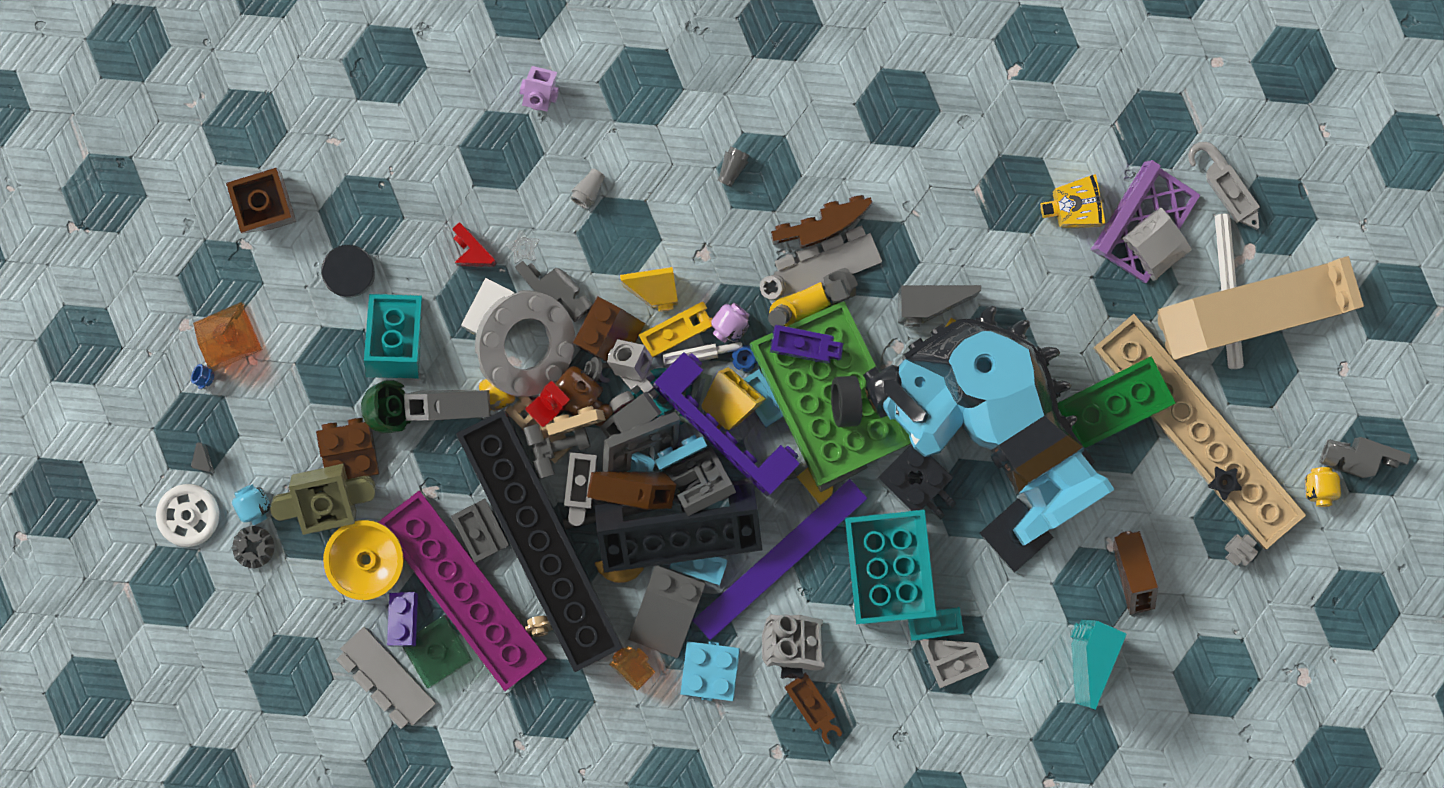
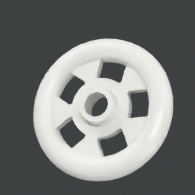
[156,484,219,547]

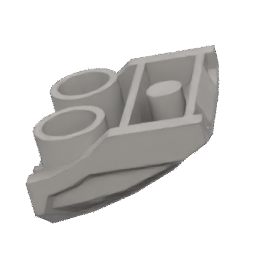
[1122,207,1192,281]
[762,614,824,670]

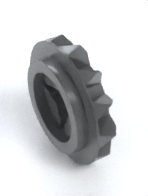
[231,526,275,568]

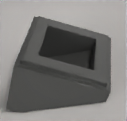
[191,442,214,473]

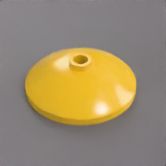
[323,520,404,600]

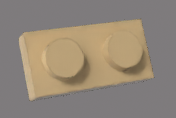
[546,406,606,436]

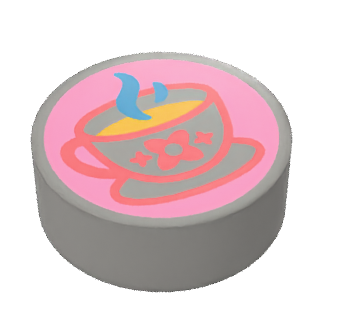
[609,391,635,414]

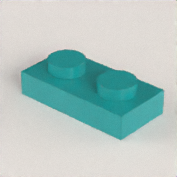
[907,607,964,641]

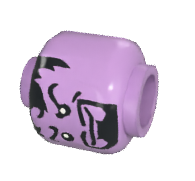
[711,303,750,343]

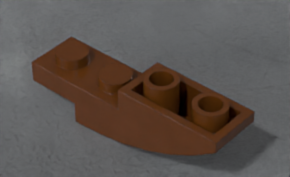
[771,195,872,249]

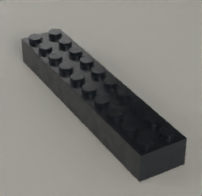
[456,410,624,673]

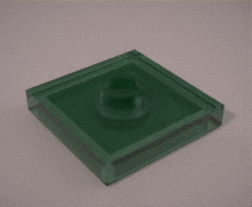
[403,615,473,689]

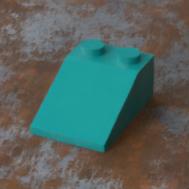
[364,294,422,379]

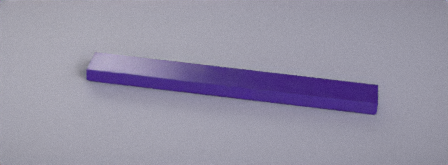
[693,479,868,640]

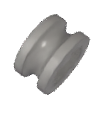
[760,275,786,299]

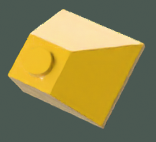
[620,267,678,312]

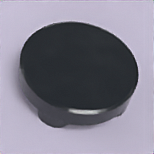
[321,245,375,298]

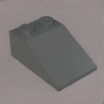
[898,285,981,328]
[628,565,705,658]

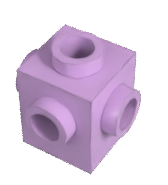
[520,66,559,112]

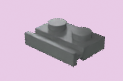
[451,498,510,563]

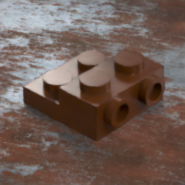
[316,418,380,479]

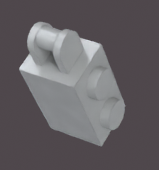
[564,453,598,526]

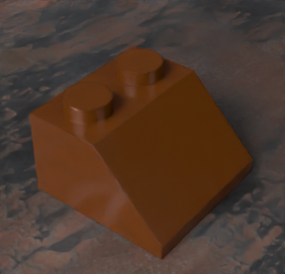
[573,296,645,362]

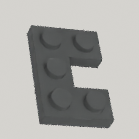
[602,412,680,472]
[664,446,736,516]

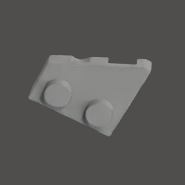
[920,639,989,688]

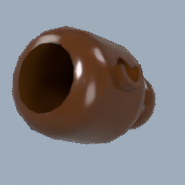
[555,366,613,427]

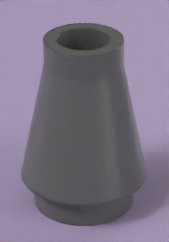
[717,146,749,187]

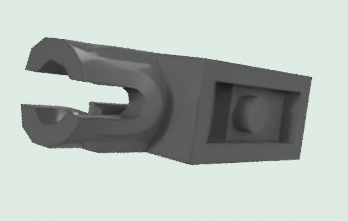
[515,261,593,322]
[1319,437,1411,478]

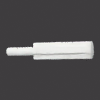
[663,342,743,369]

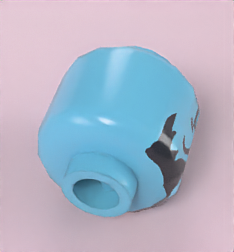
[232,484,271,525]

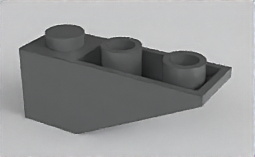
[404,390,491,420]

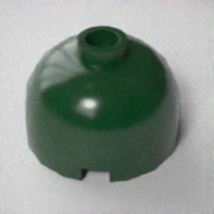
[361,380,412,434]

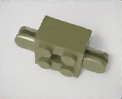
[270,464,376,535]

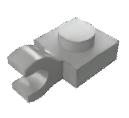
[620,369,659,400]

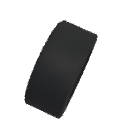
[831,376,862,427]

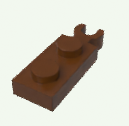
[784,672,842,744]

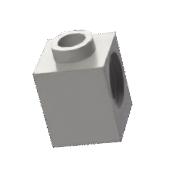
[607,339,653,381]

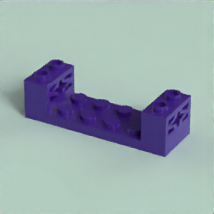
[653,352,800,497]

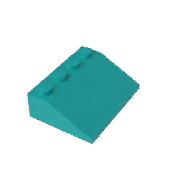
[845,510,936,625]
[1070,620,1127,710]

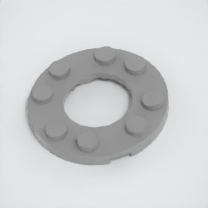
[475,290,575,397]

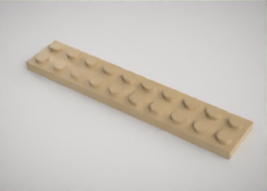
[1093,314,1306,550]

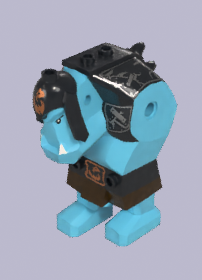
[863,306,1115,545]

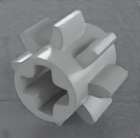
[1224,534,1258,566]

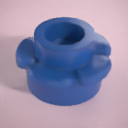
[732,346,757,371]
[191,364,215,389]

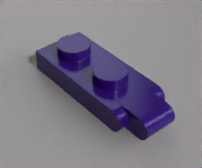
[770,325,844,363]

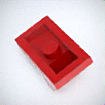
[452,222,497,267]
[525,381,570,427]

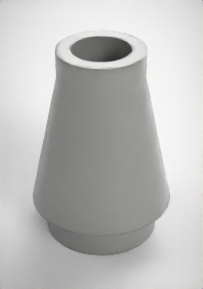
[570,168,605,209]

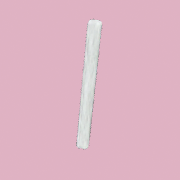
[1215,214,1243,369]

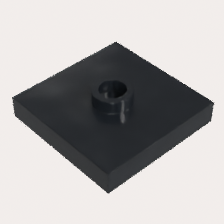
[979,498,1054,573]

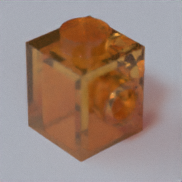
[609,646,656,691]

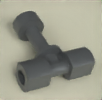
[523,424,591,479]

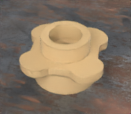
[525,616,553,637]

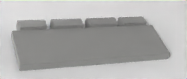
[774,225,882,297]
[336,627,436,729]

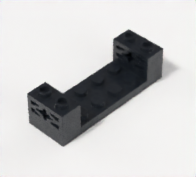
[595,483,763,573]

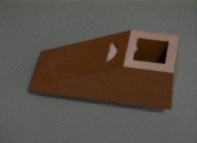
[587,471,676,509]

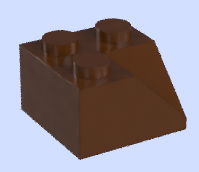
[226,168,296,234]

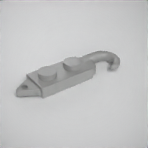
[1188,142,1260,230]

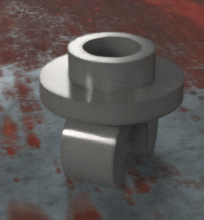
[584,357,611,383]

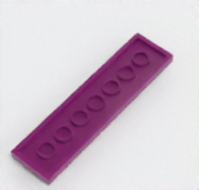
[378,490,548,691]

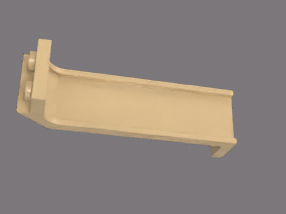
[1157,256,1364,361]

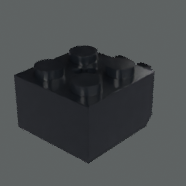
[876,444,956,520]

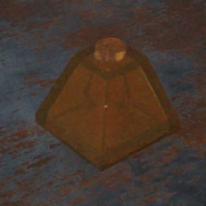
[193,302,263,371]

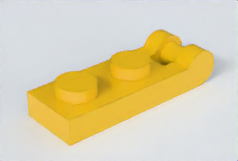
[639,301,713,358]

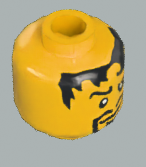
[1305,467,1341,507]

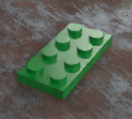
[1057,356,1176,448]

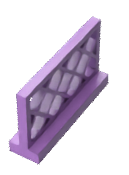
[1091,160,1200,283]

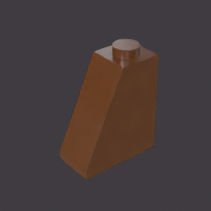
[1113,531,1158,615]

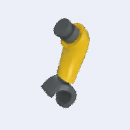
[768,268,858,327]

